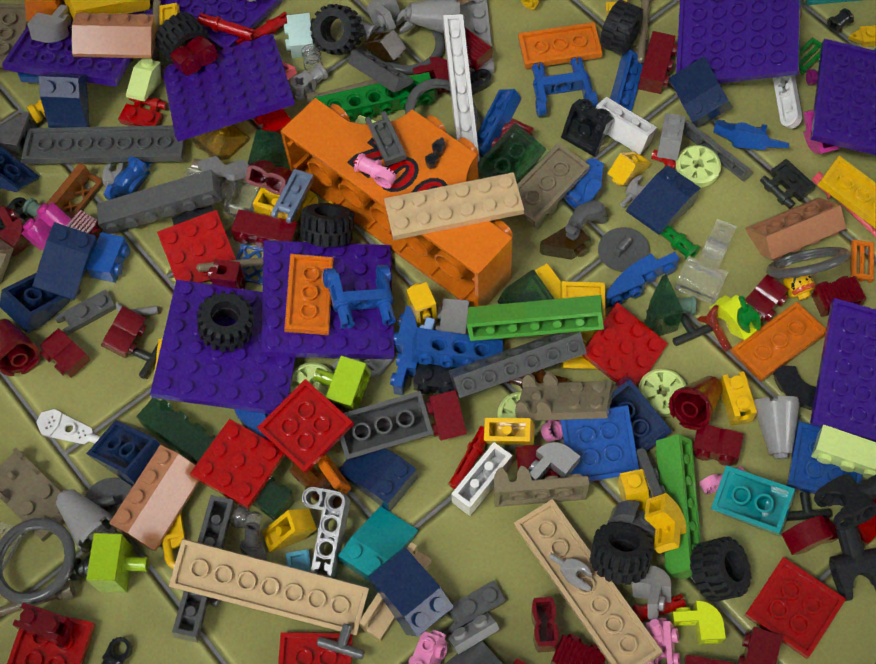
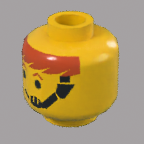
[783,275,816,301]

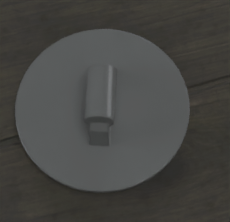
[598,227,649,271]
[85,478,132,516]

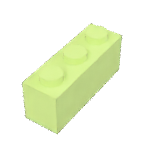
[811,425,876,479]

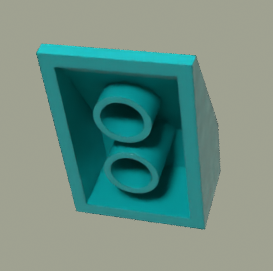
[711,465,796,537]
[338,506,418,584]

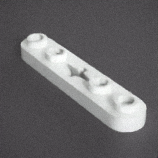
[773,75,802,129]

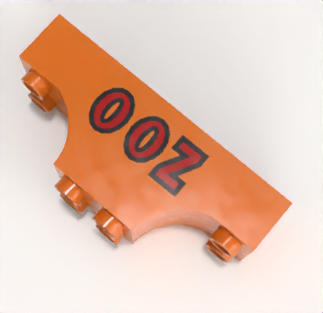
[281,98,513,307]

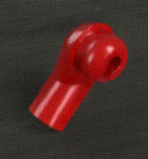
[651,149,676,169]

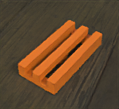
[850,240,874,283]
[316,455,351,494]

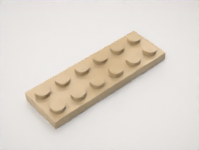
[384,172,524,240]

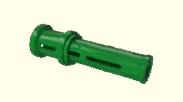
[660,226,700,261]

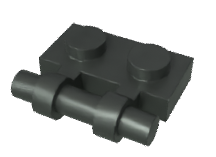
[760,159,816,209]

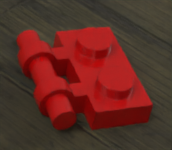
[118,97,168,126]

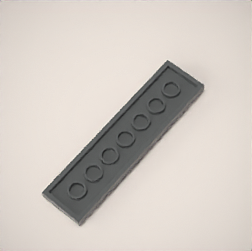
[21,125,186,164]

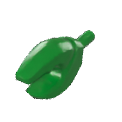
[737,296,761,333]

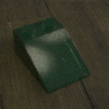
[478,123,546,184]

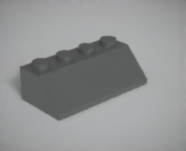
[340,391,433,460]

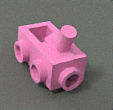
[646,618,681,664]
[409,630,448,664]

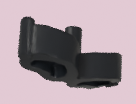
[425,137,446,169]

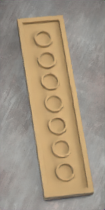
[514,499,663,664]
[169,538,369,635]

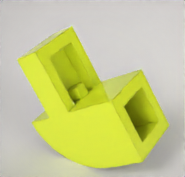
[709,295,761,340]
[670,601,726,645]

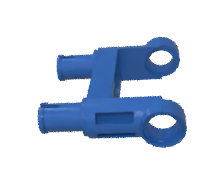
[532,57,598,117]
[323,265,396,329]

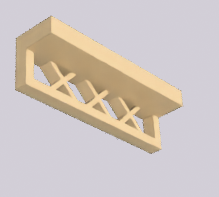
[359,542,432,641]

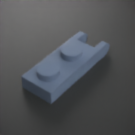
[271,169,314,223]

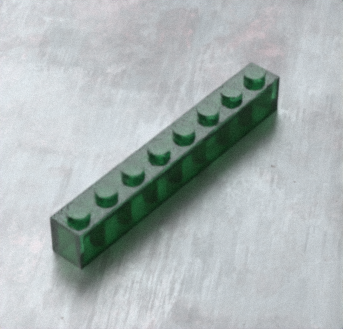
[136,398,295,521]

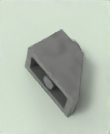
[0,112,36,156]

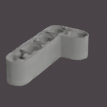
[302,487,350,578]

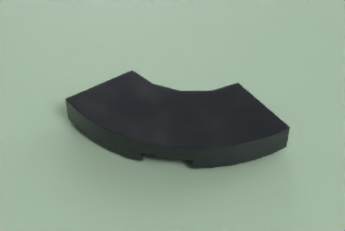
[773,365,816,410]

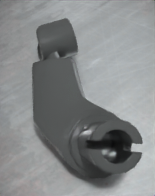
[565,200,608,240]
[240,522,267,560]

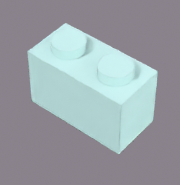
[284,13,315,58]

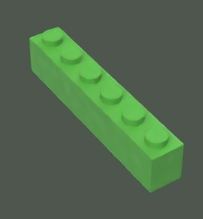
[467,295,604,341]
[655,434,701,580]

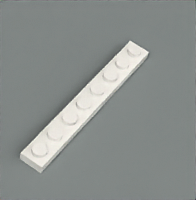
[442,14,480,168]

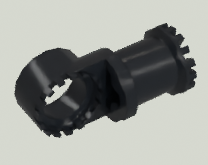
[101,637,133,664]

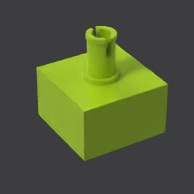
[313,356,372,411]
[86,533,150,593]

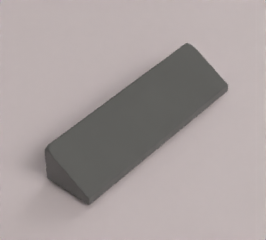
[348,49,414,92]
[683,120,753,182]

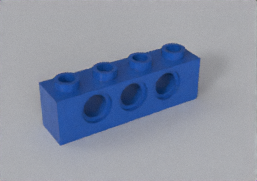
[412,328,503,368]

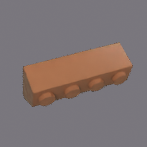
[72,12,157,58]
[745,198,846,260]
[109,445,200,552]

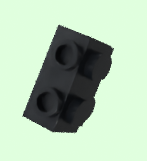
[561,99,614,157]
[413,349,455,394]

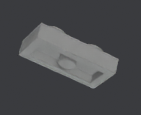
[447,612,500,655]

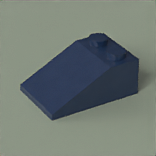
[669,56,733,128]
[38,72,90,128]
[0,145,40,192]
[626,165,701,235]
[33,222,96,300]
[0,273,81,333]
[610,375,672,458]
[86,420,160,486]
[339,449,418,512]
[368,547,453,637]

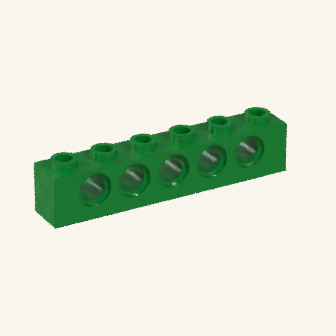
[313,72,435,122]

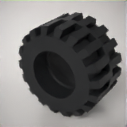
[600,0,643,55]
[310,4,364,55]
[155,12,209,64]
[300,203,354,247]
[197,291,254,352]
[590,521,654,585]
[690,537,751,602]

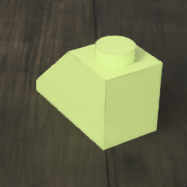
[126,58,162,102]

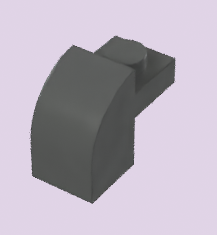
[607,500,655,539]

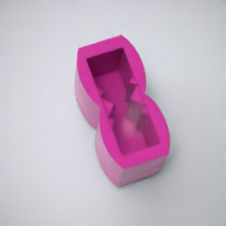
[21,202,71,251]

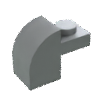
[367,0,401,30]
[27,4,72,43]
[528,442,580,480]
[632,565,671,620]

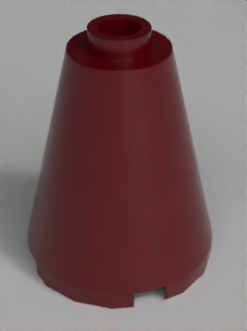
[0,319,40,376]
[669,376,723,430]

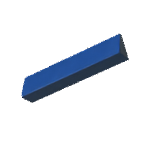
[610,50,644,112]
[477,89,521,159]

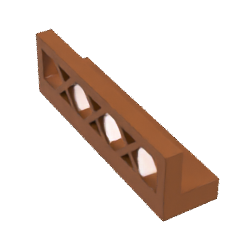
[36,162,103,219]

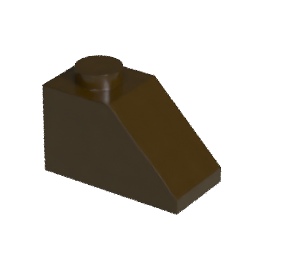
[362,29,406,62]
[540,227,590,260]

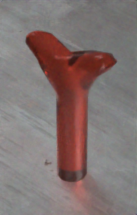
[697,305,732,352]

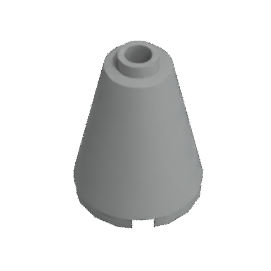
[405,0,460,34]
[754,396,800,459]
[56,489,116,553]

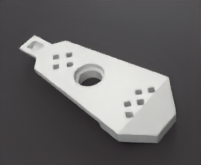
[36,409,101,445]

